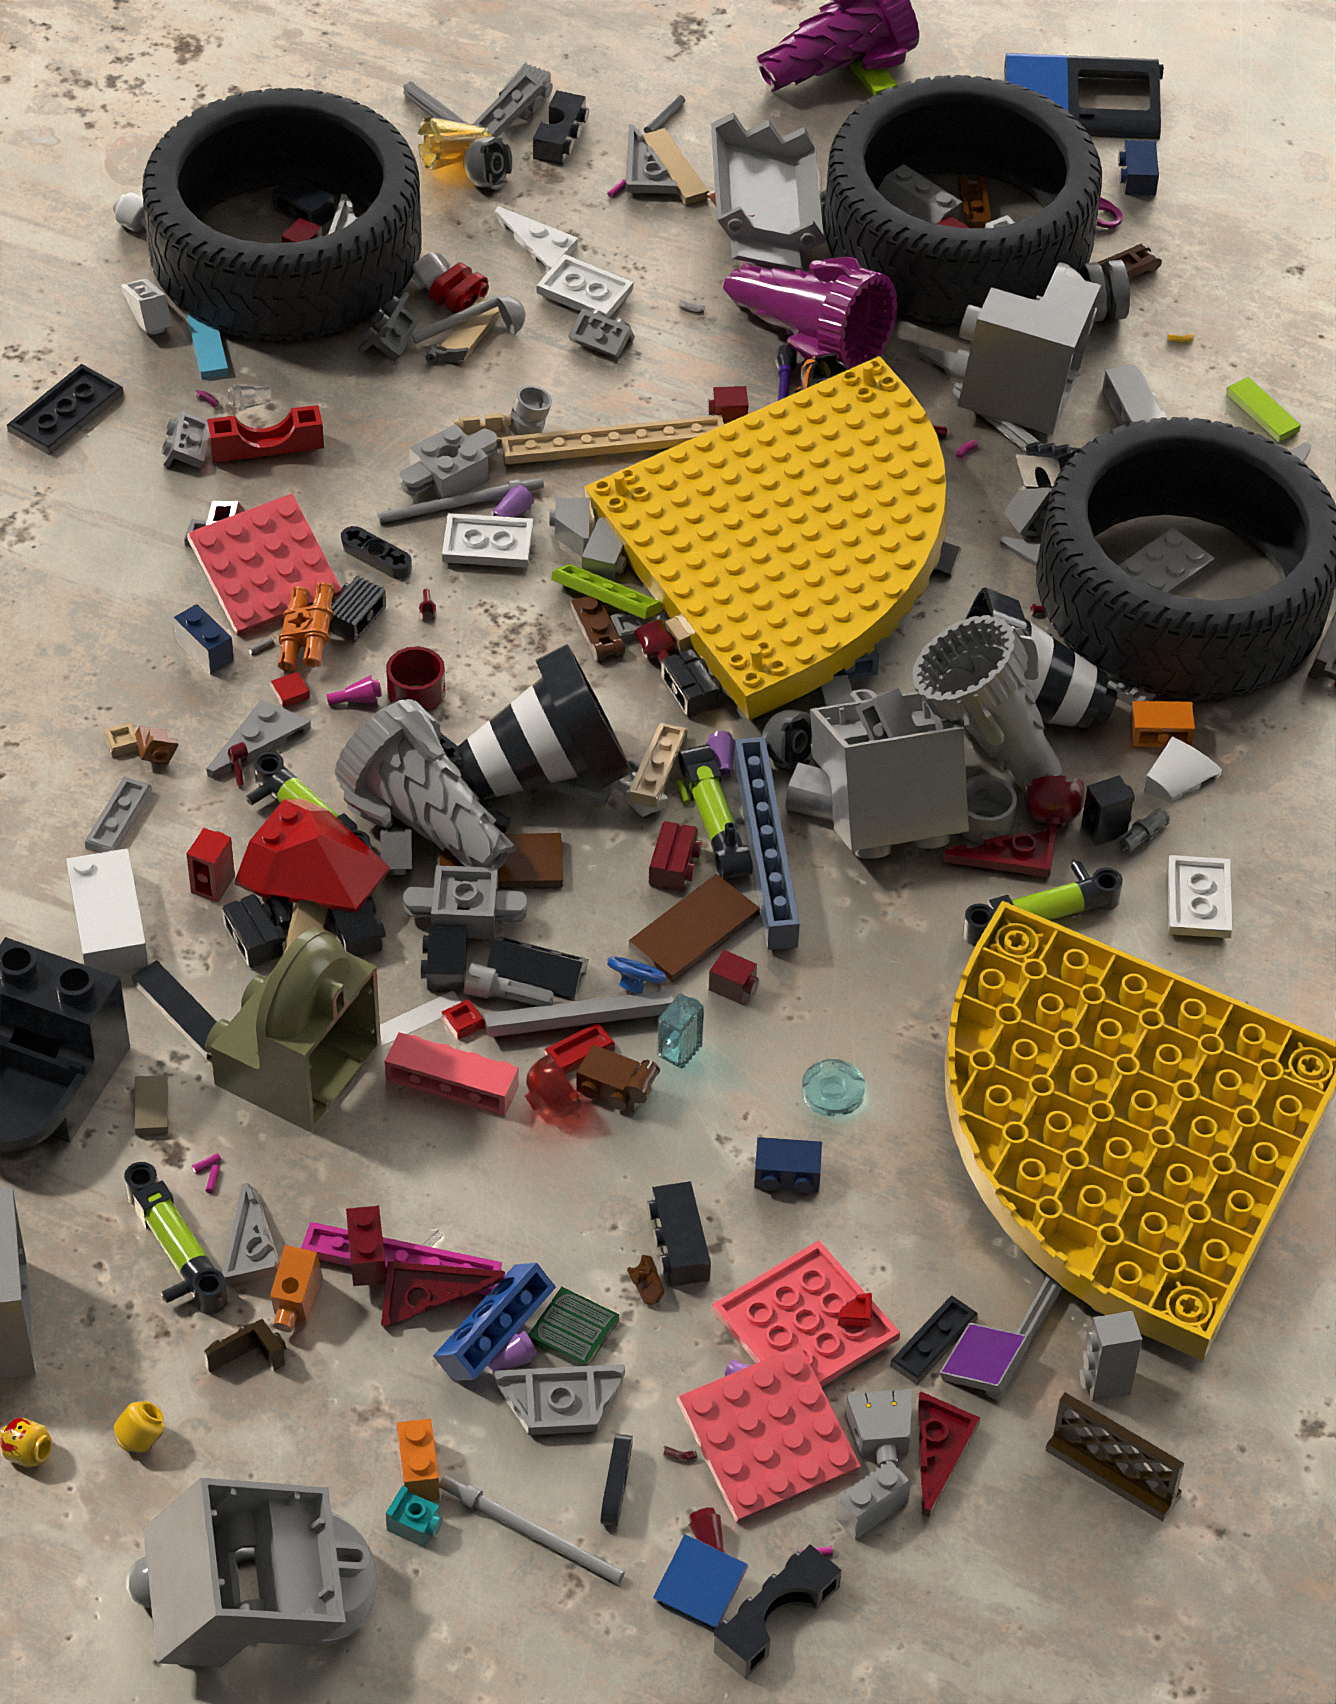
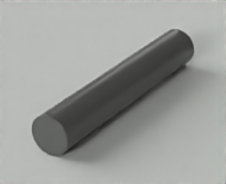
[644,94,685,133]

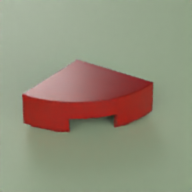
[837,1293,872,1327]

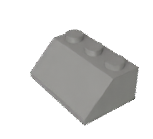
[877,164,962,224]

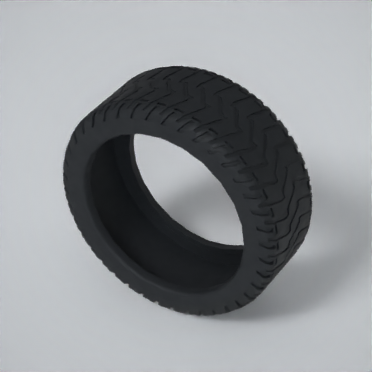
[824,75,1103,326]
[142,88,422,341]
[1036,417,1336,700]

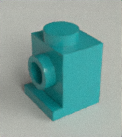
[385,1486,443,1547]

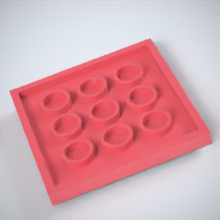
[187,493,341,635]
[712,1240,900,1387]
[677,1345,861,1523]

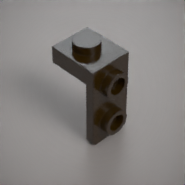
[204,1318,287,1372]

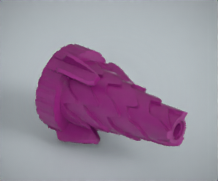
[755,0,920,92]
[723,257,897,370]

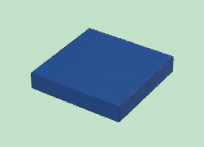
[653,1534,749,1629]

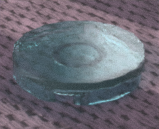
[802,1059,865,1116]

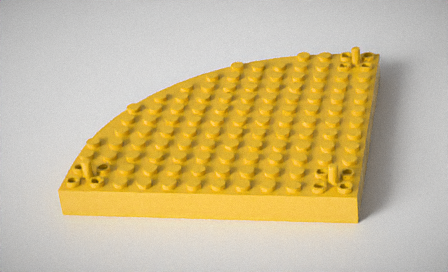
[584,356,948,720]
[944,901,1336,1361]

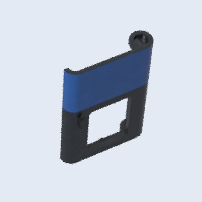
[1004,53,1164,139]

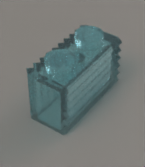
[657,993,704,1068]

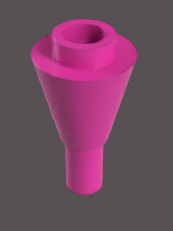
[326,675,382,706]

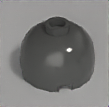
[463,137,512,190]
[762,710,812,771]

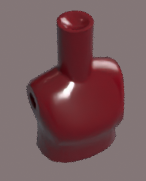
[635,620,676,665]

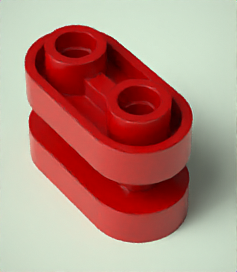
[429,262,489,314]

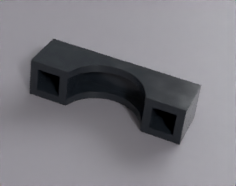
[714,1544,842,1679]

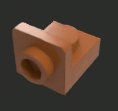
[135,726,179,764]

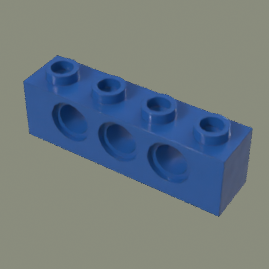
[433,1262,556,1381]

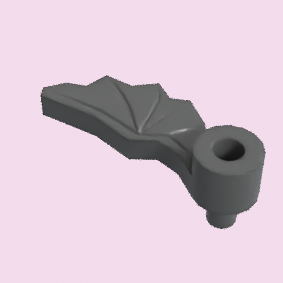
[425,345,469,363]

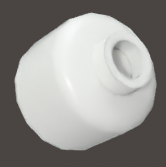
[113,192,146,232]
[412,252,451,291]

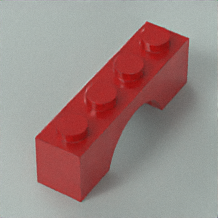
[207,405,324,462]

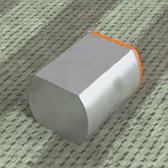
[785,763,834,822]

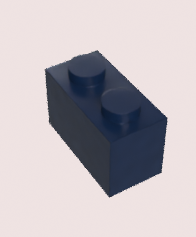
[1118,140,1159,195]
[173,604,234,674]
[754,1137,822,1193]

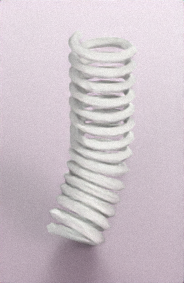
[679,299,705,312]

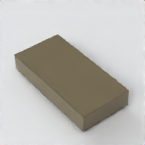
[135,1075,168,1135]

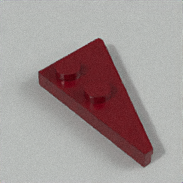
[944,825,1057,878]
[381,1261,505,1327]
[918,1391,981,1517]

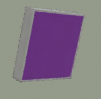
[940,1323,1030,1394]

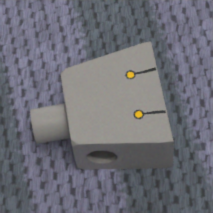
[845,1389,912,1468]

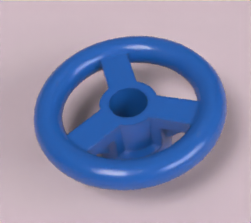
[607,956,667,993]

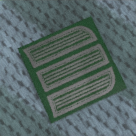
[528,1286,619,1366]

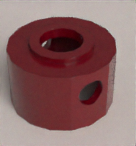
[386,646,446,712]

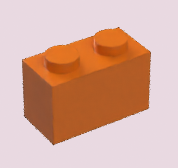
[1130,701,1195,748]
[397,1418,440,1501]

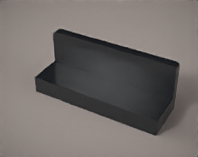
[487,936,589,998]

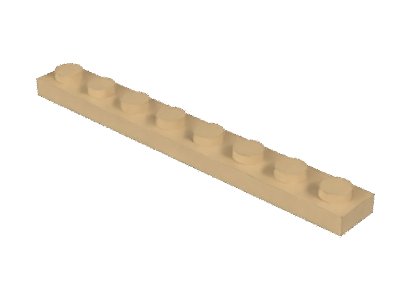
[501,415,724,464]

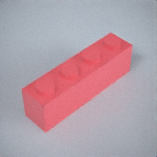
[384,1032,519,1115]

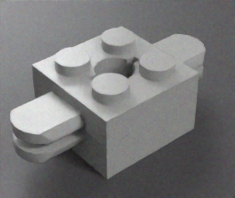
[400,424,497,499]
[403,865,527,940]

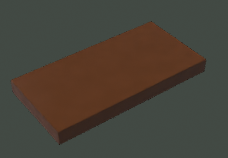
[439,833,563,888]
[629,874,760,982]

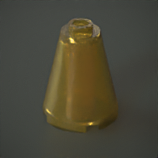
[418,117,493,170]

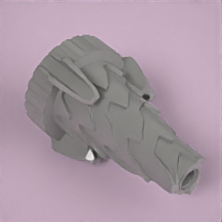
[912,615,1062,794]
[335,699,516,869]

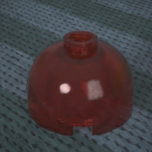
[524,1053,585,1118]

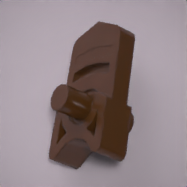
[627,1255,665,1305]

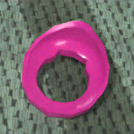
[1097,197,1123,229]

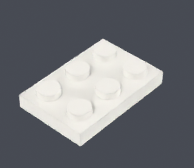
[536,254,633,318]
[442,513,533,568]
[1119,528,1215,594]
[1168,855,1232,938]

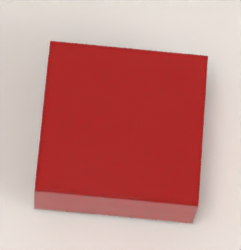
[271,672,310,707]
[441,999,485,1040]

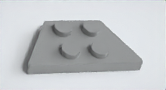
[494,1364,625,1435]

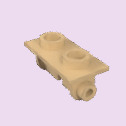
[453,412,512,441]

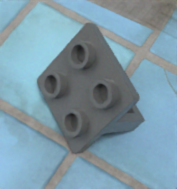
[358,291,419,361]

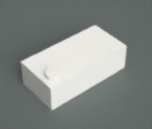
[66,848,149,973]

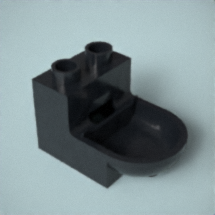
[0,937,130,1152]

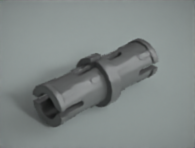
[1116,808,1170,854]

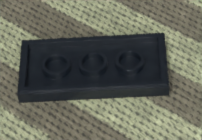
[7,364,124,455]

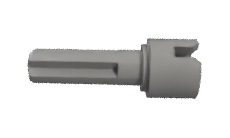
[464,963,553,1007]

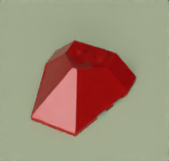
[235,799,390,912]

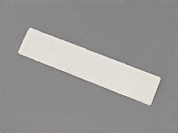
[378,991,461,1048]

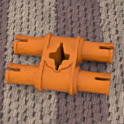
[277,582,335,671]

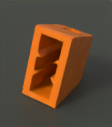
[270,1245,323,1332]

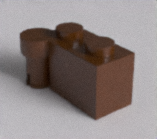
[576,1045,660,1113]

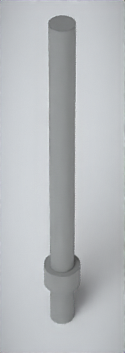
[377,477,544,524]
[439,1475,625,1584]

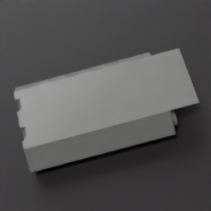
[711,112,826,271]

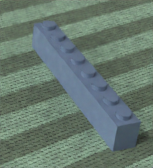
[734,737,800,950]

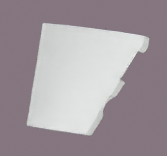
[1144,737,1222,803]

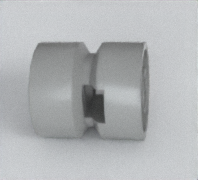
[509,386,552,435]

